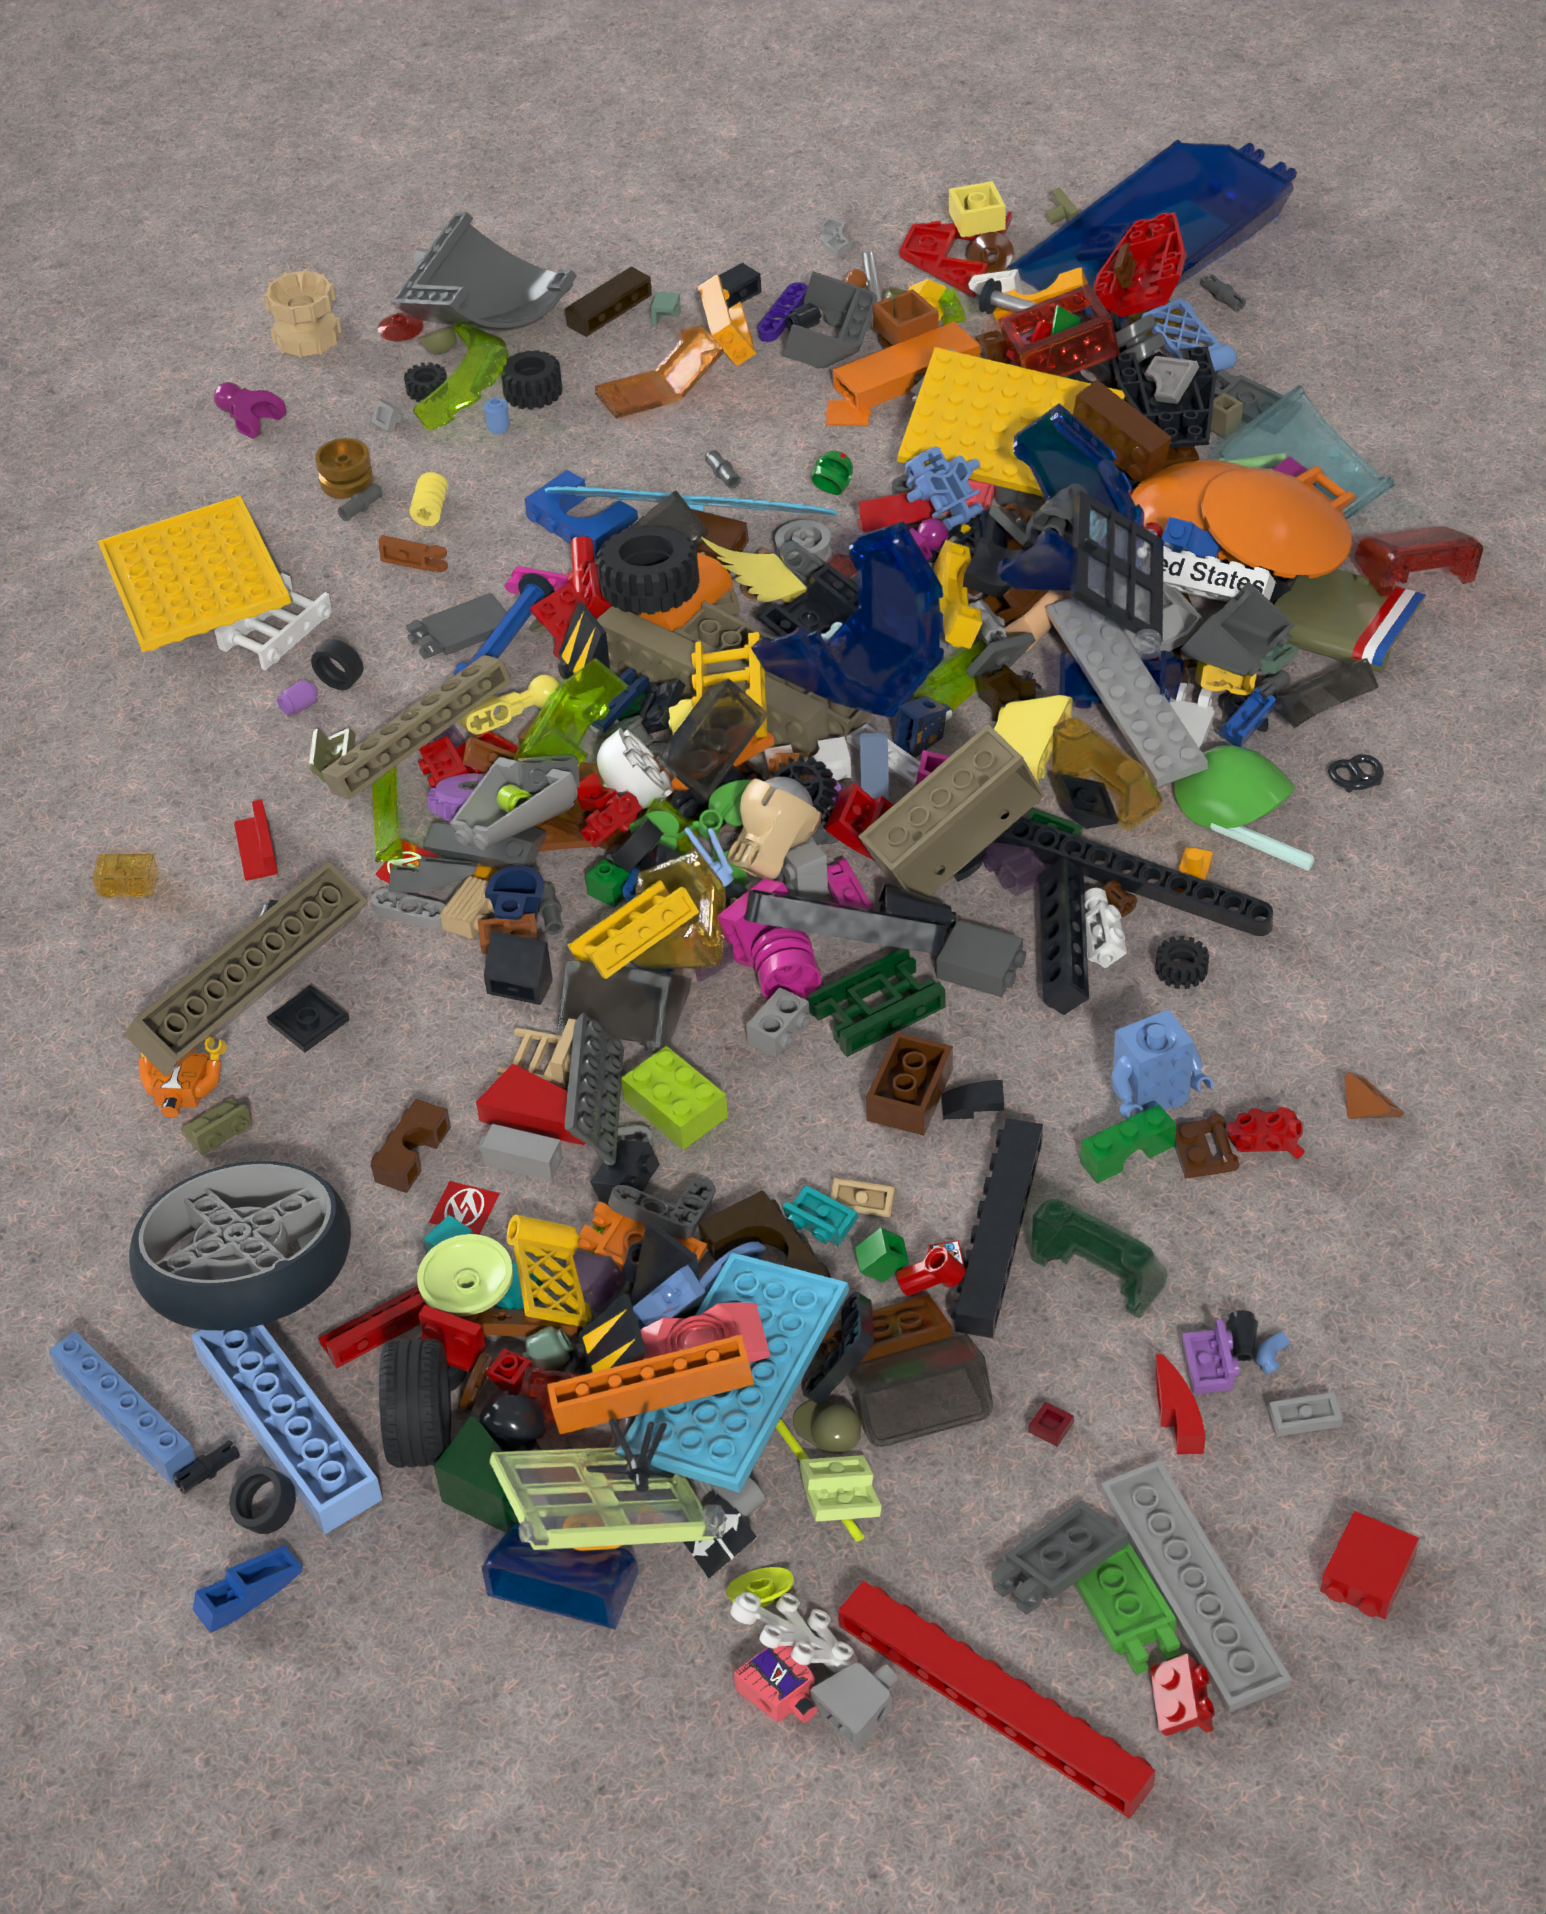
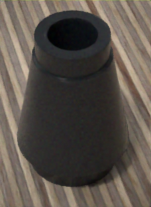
[1226,1310,1258,1361]

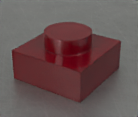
[1028,1401,1074,1447]

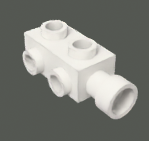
[1084,888,1127,968]

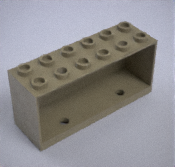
[858,724,1045,897]

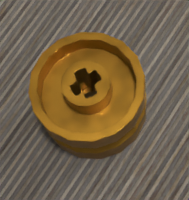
[315,438,374,499]

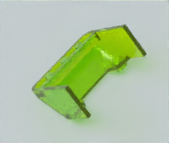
[513,658,628,766]

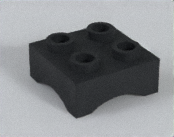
[963,537,1031,600]

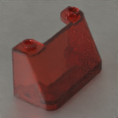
[1354,526,1483,597]

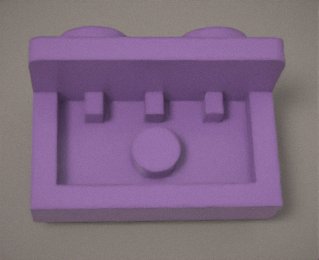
[1182,1319,1239,1394]

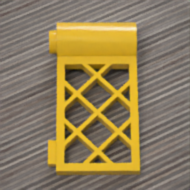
[506,1214,592,1327]

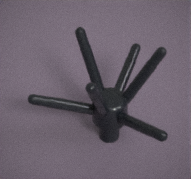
[586,1418,674,1492]

